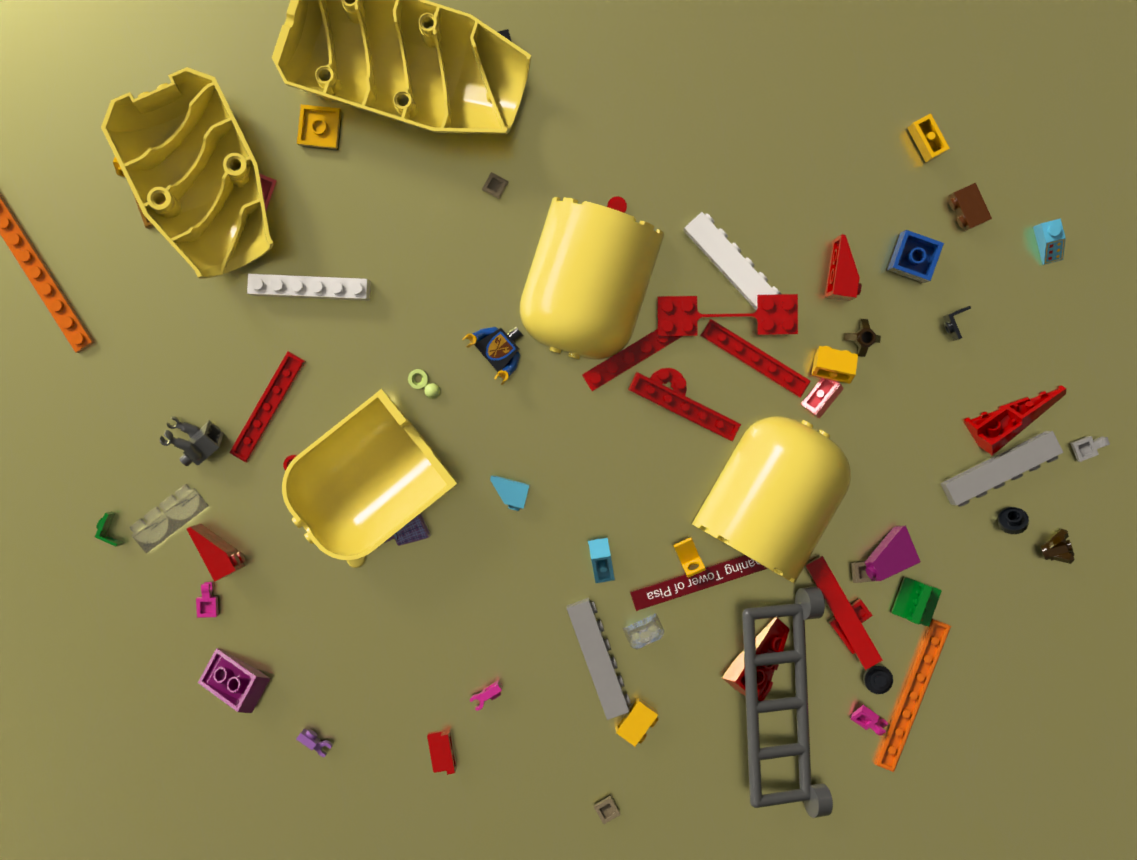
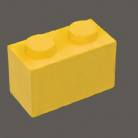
[907,113,950,162]
[812,346,858,384]
[615,697,659,747]

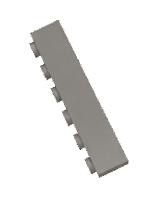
[940,431,1064,507]
[567,598,631,720]

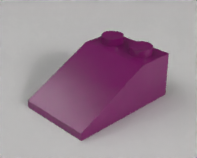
[198,648,271,713]

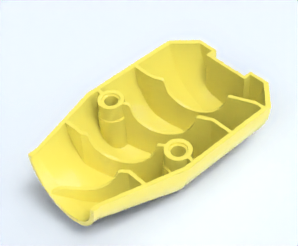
[101,67,274,279]

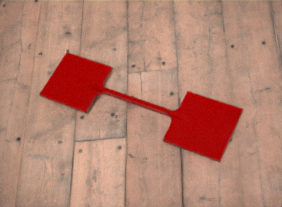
[657,294,798,336]

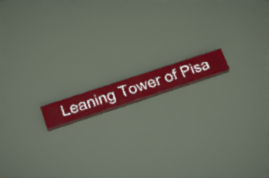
[630,555,768,611]

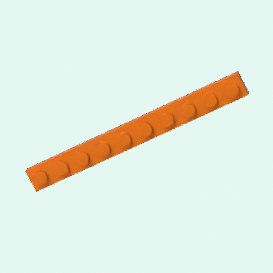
[0,194,95,353]

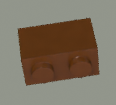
[949,183,992,231]

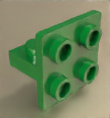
[891,577,942,627]

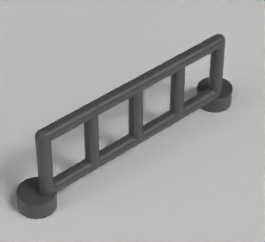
[742,587,833,818]

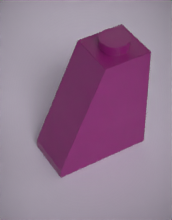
[864,525,921,581]

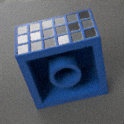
[887,230,944,283]

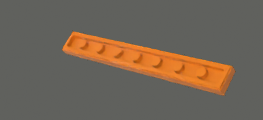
[874,618,951,772]

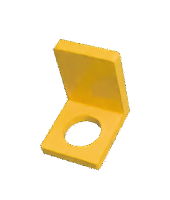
[673,537,706,578]

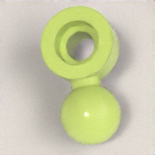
[408,369,440,399]

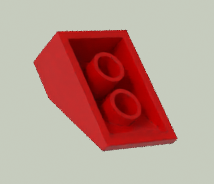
[825,234,862,301]
[186,524,246,582]

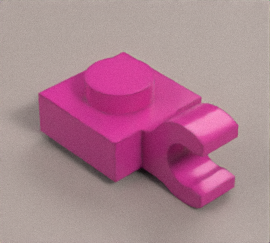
[196,582,219,618]
[470,680,503,711]
[850,705,888,736]

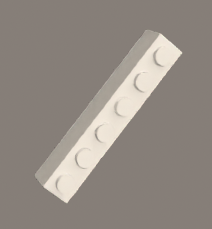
[683,212,781,311]
[247,274,371,301]

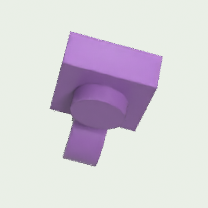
[296,728,333,757]

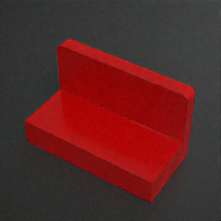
[427,730,457,775]

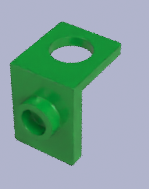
[95,511,124,547]

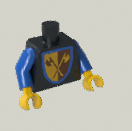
[462,327,523,385]

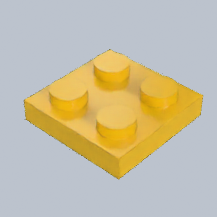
[297,104,341,149]

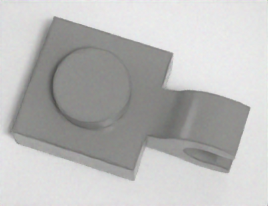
[1070,436,1110,462]

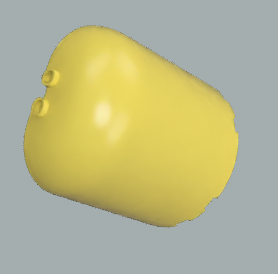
[520,197,664,360]
[282,389,457,560]
[692,416,851,584]

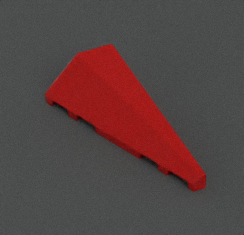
[964,385,1066,456]

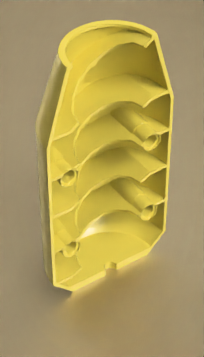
[272,0,531,134]

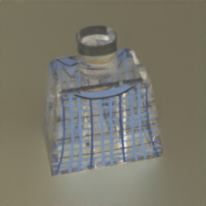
[623,613,665,649]

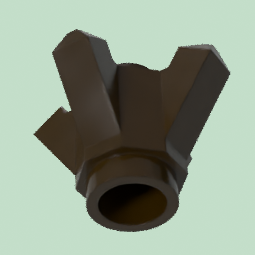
[844,319,881,357]
[1041,529,1075,564]

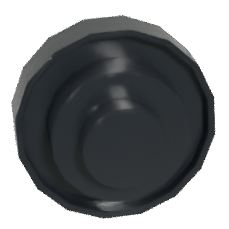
[998,507,1029,534]
[863,664,893,694]

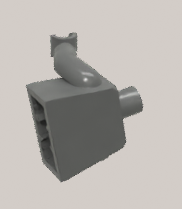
[160,416,224,466]

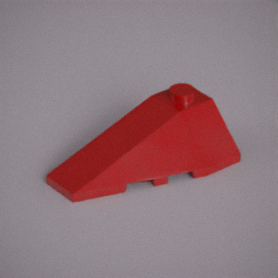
[722,617,790,701]

